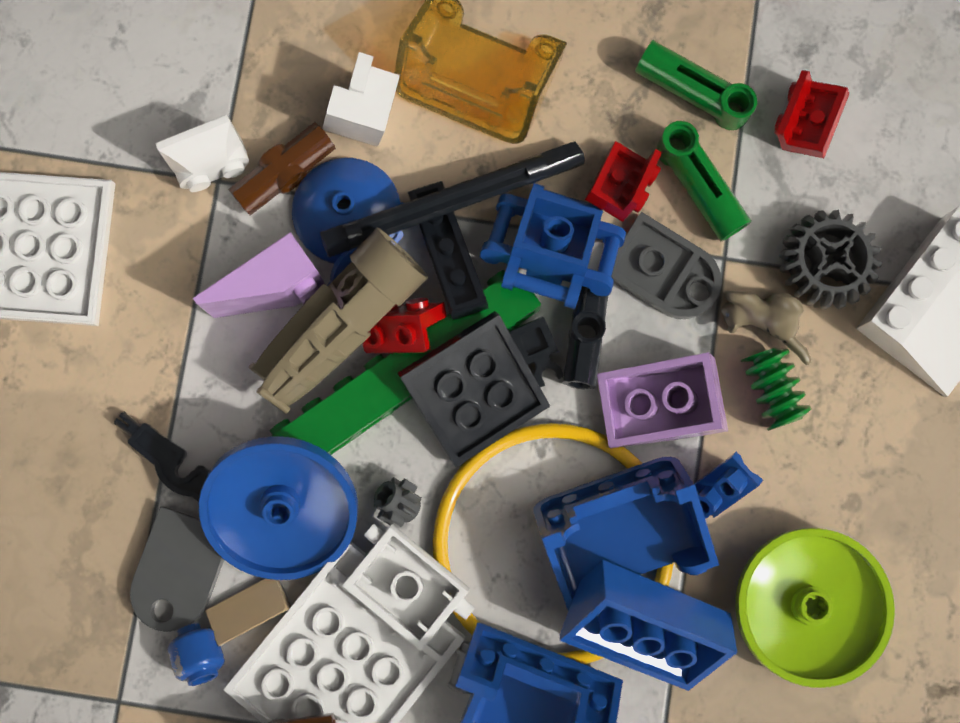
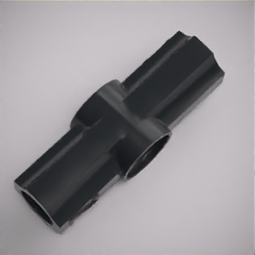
[563,286,608,390]

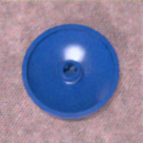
[199,436,358,580]

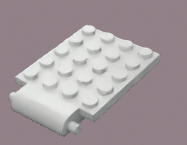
[223,524,475,723]

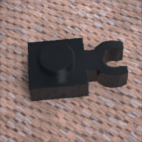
[509,316,563,387]

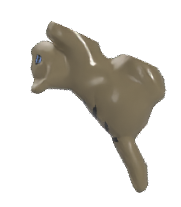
[721,291,811,365]

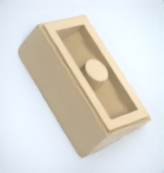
[206,579,291,647]

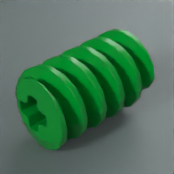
[740,347,811,431]

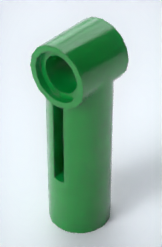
[635,40,758,130]
[657,121,752,242]

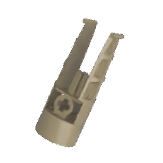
[249,228,428,414]

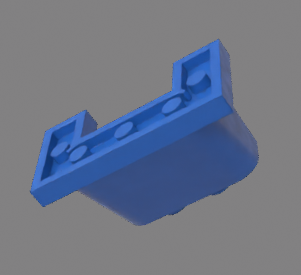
[455,622,623,723]

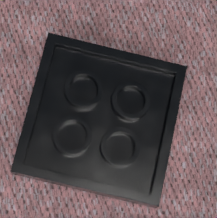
[397,311,550,467]

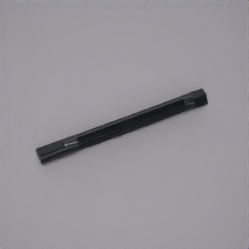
[320,141,585,258]

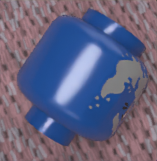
[167,623,225,686]

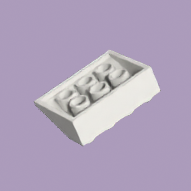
[856,206,960,397]

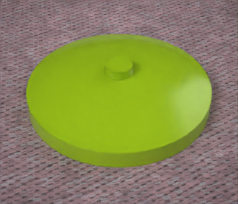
[735,528,895,688]

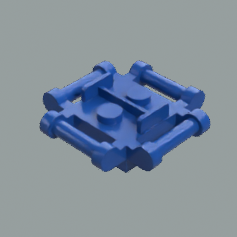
[480,183,626,309]

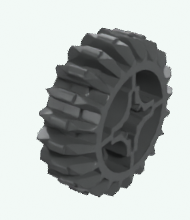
[779,209,883,309]

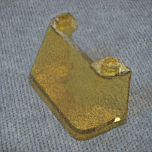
[394,0,567,144]

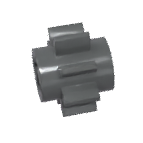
[374,477,422,527]

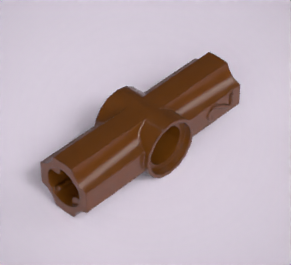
[228,122,336,216]

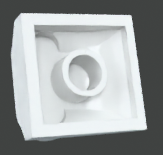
[155,115,249,192]

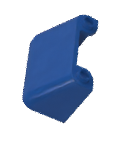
[533,456,719,611]

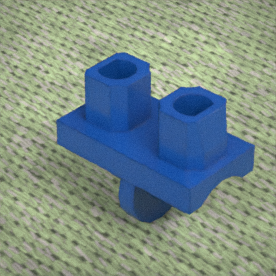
[694,451,763,519]

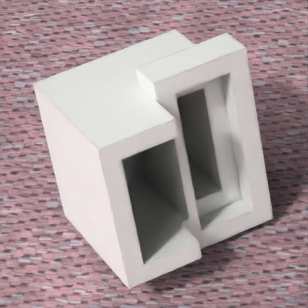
[322,52,400,147]

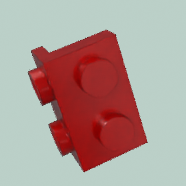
[775,70,849,159]
[585,141,662,222]
[363,298,447,353]

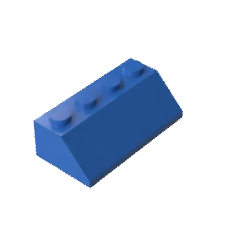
[559,560,737,691]

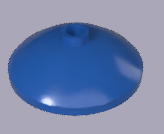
[292,158,401,264]

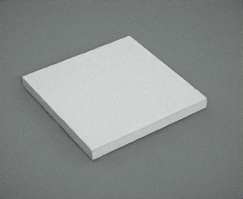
[0,172,115,326]

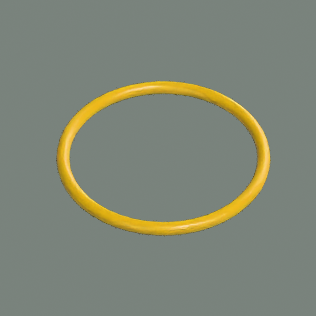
[432,423,674,665]

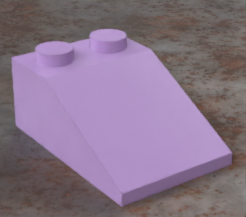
[193,232,325,318]
[597,352,728,448]

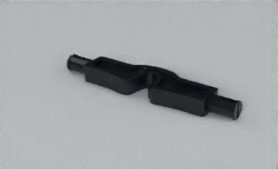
[114,412,210,502]

